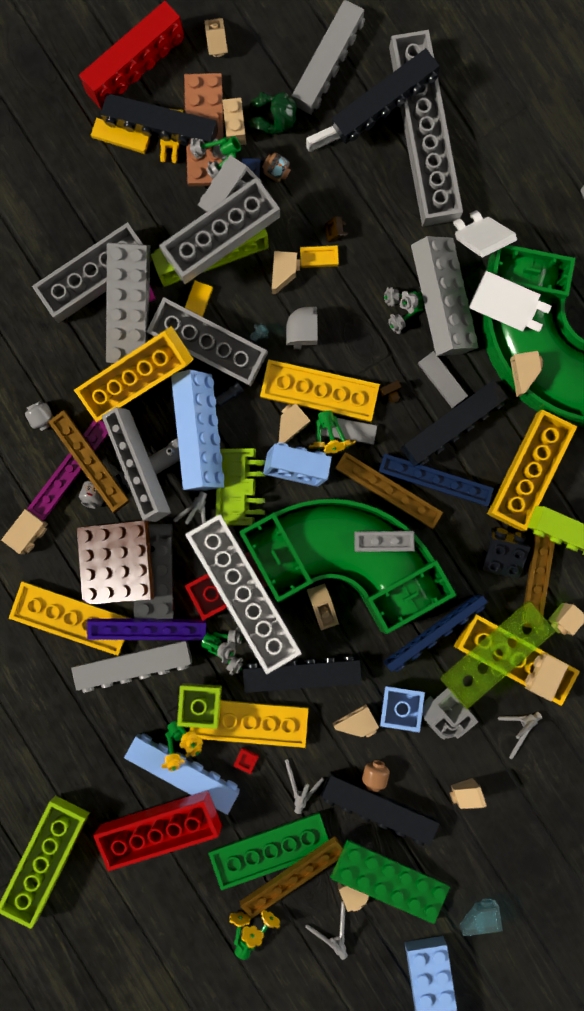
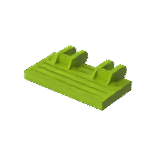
[216,448,265,526]

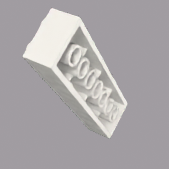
[185,514,301,674]

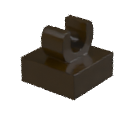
[325,217,348,242]
[379,380,401,404]

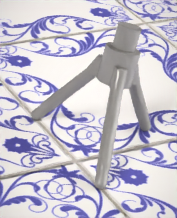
[173,491,207,524]
[498,712,542,759]
[285,759,324,814]
[305,901,348,960]

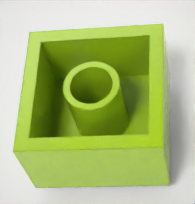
[177,683,222,729]

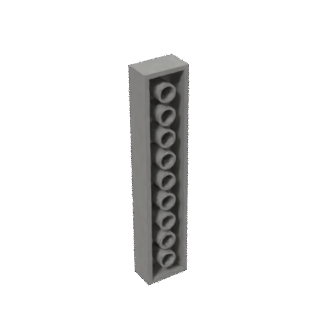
[389,30,463,227]

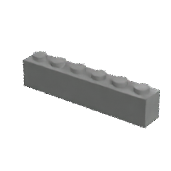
[292,0,365,114]
[102,407,171,522]
[71,640,193,693]

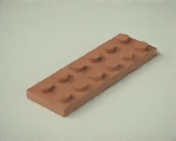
[184,73,224,186]

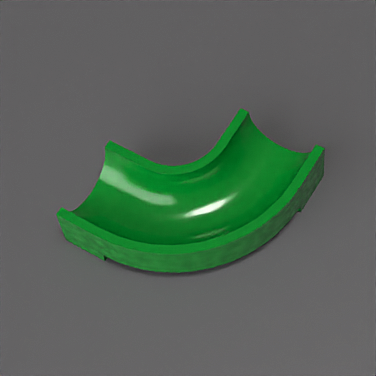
[480,245,584,427]
[239,499,456,634]

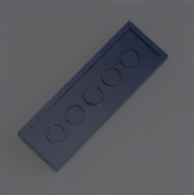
[383,594,487,672]

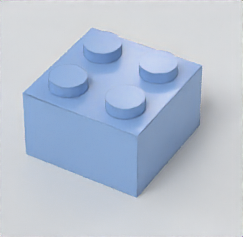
[380,686,425,732]

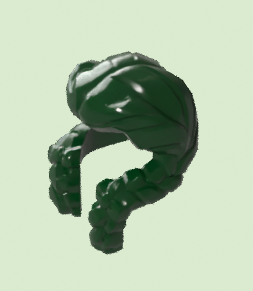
[247,92,297,134]

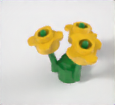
[161,720,203,771]

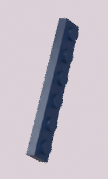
[378,453,494,507]

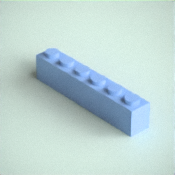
[124,733,240,815]

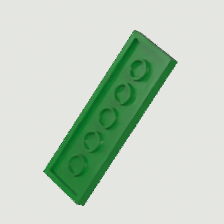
[208,812,329,891]
[331,840,450,924]

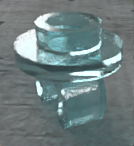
[250,323,269,342]

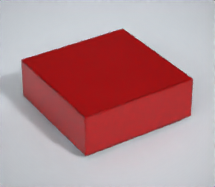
[233,747,259,774]

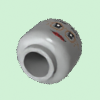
[79,481,104,509]

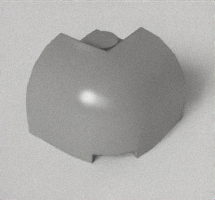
[286,307,317,349]
[422,687,478,740]

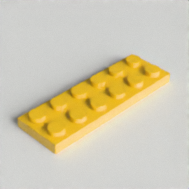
[260,359,380,422]
[9,582,132,656]
[189,700,308,748]

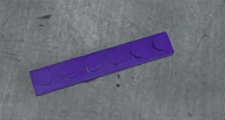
[87,618,206,640]

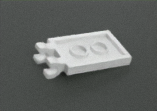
[453,210,517,257]
[469,271,552,332]

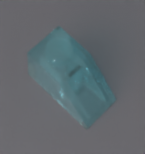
[459,899,502,936]

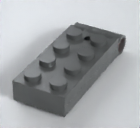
[134,524,175,619]

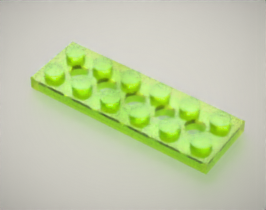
[440,601,556,709]

